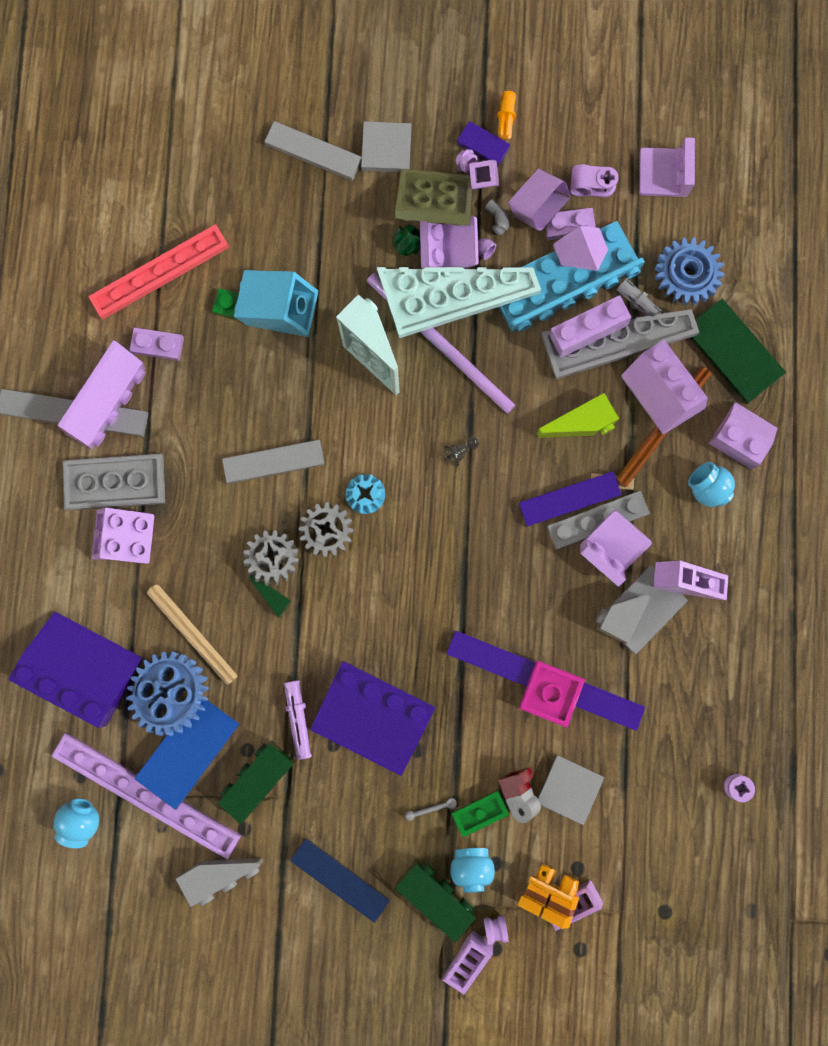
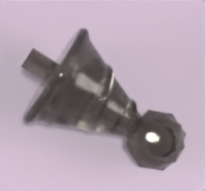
[444,436,479,467]

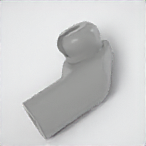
[485,200,509,235]

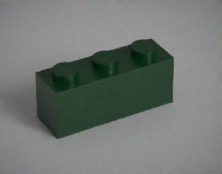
[217,742,296,824]
[395,860,476,942]

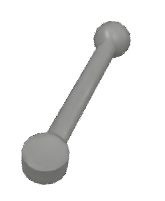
[405,798,457,821]

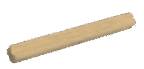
[147,585,237,685]

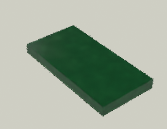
[690,298,787,405]

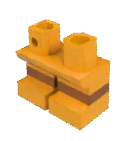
[517,864,580,929]

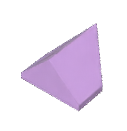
[553,226,608,271]

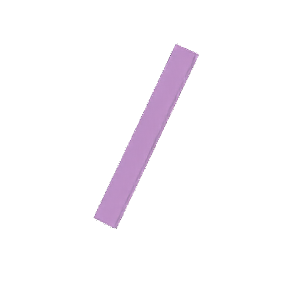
[51,733,242,860]

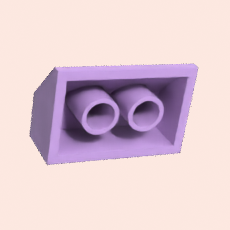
[621,340,708,435]

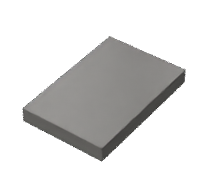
[612,565,688,654]

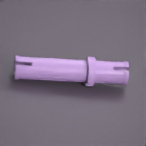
[283,680,312,760]

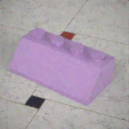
[57,340,146,450]

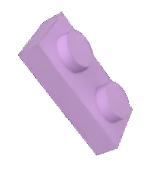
[545,208,596,240]
[130,328,184,361]

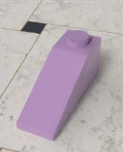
[654,561,728,600]

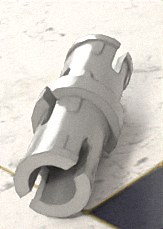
[616,278,663,316]

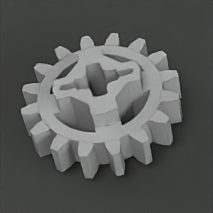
[299,502,354,558]
[243,530,298,586]

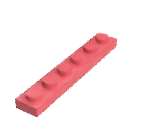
[88,224,229,319]

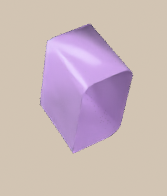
[508,168,571,231]

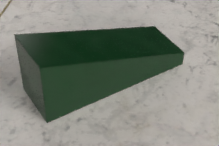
[249,575,292,618]

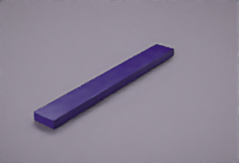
[446,631,646,731]

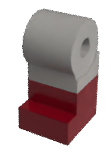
[499,767,541,823]

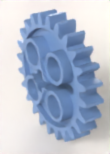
[126,651,209,736]

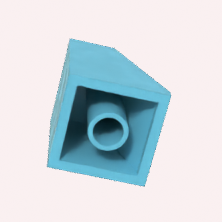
[234,270,318,337]

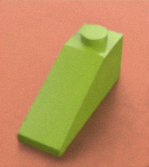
[536,393,619,438]

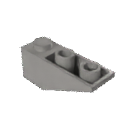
[176,858,263,907]

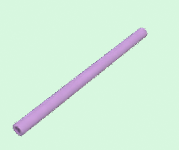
[367,273,516,414]

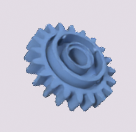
[654,237,724,306]

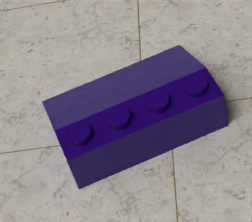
[8,612,143,728]
[310,661,436,776]

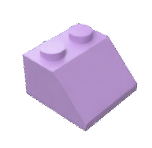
[709,402,778,470]

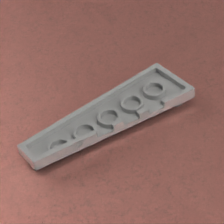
[541,309,699,380]

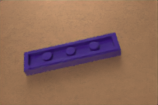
[519,471,622,527]

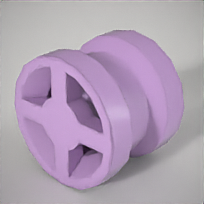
[724,774,755,802]
[483,915,509,946]

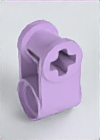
[570,164,619,197]

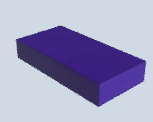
[457,121,510,167]

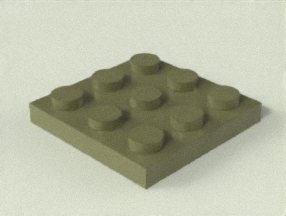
[395,169,472,226]

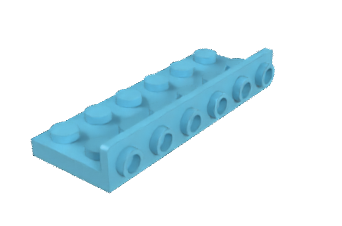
[498,221,645,333]

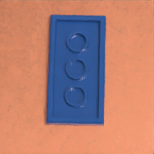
[135,701,240,810]

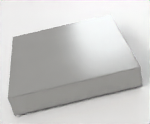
[361,122,412,172]
[537,755,604,825]

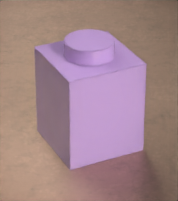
[469,160,499,189]

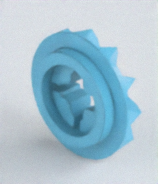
[346,474,385,514]

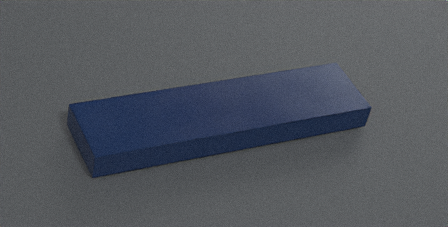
[290,838,390,923]

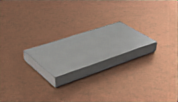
[62,454,165,511]

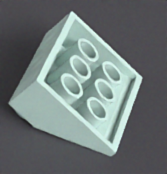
[336,295,400,396]

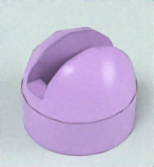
[478,238,496,260]

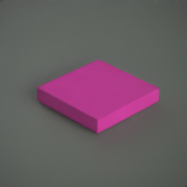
[519,660,585,728]

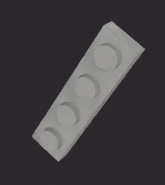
[547,491,650,550]

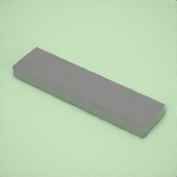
[265,121,362,181]
[222,440,325,484]

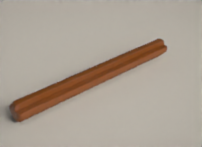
[616,366,711,488]

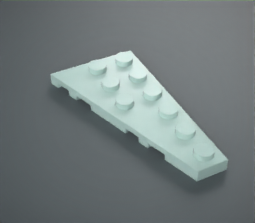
[377,267,541,338]

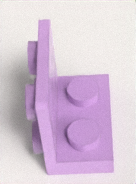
[639,138,695,197]
[420,216,479,269]
[91,508,154,564]
[580,510,652,587]

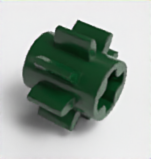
[393,225,421,256]

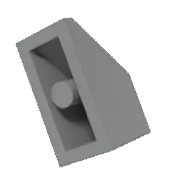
[596,595,651,643]

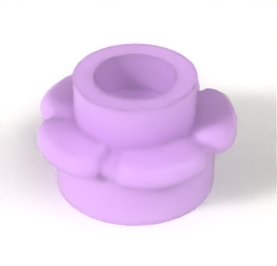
[456,149,477,173]

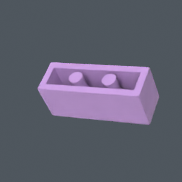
[550,295,631,358]

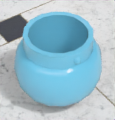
[688,462,735,507]
[54,798,99,848]
[450,848,495,893]

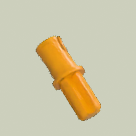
[497,91,516,140]

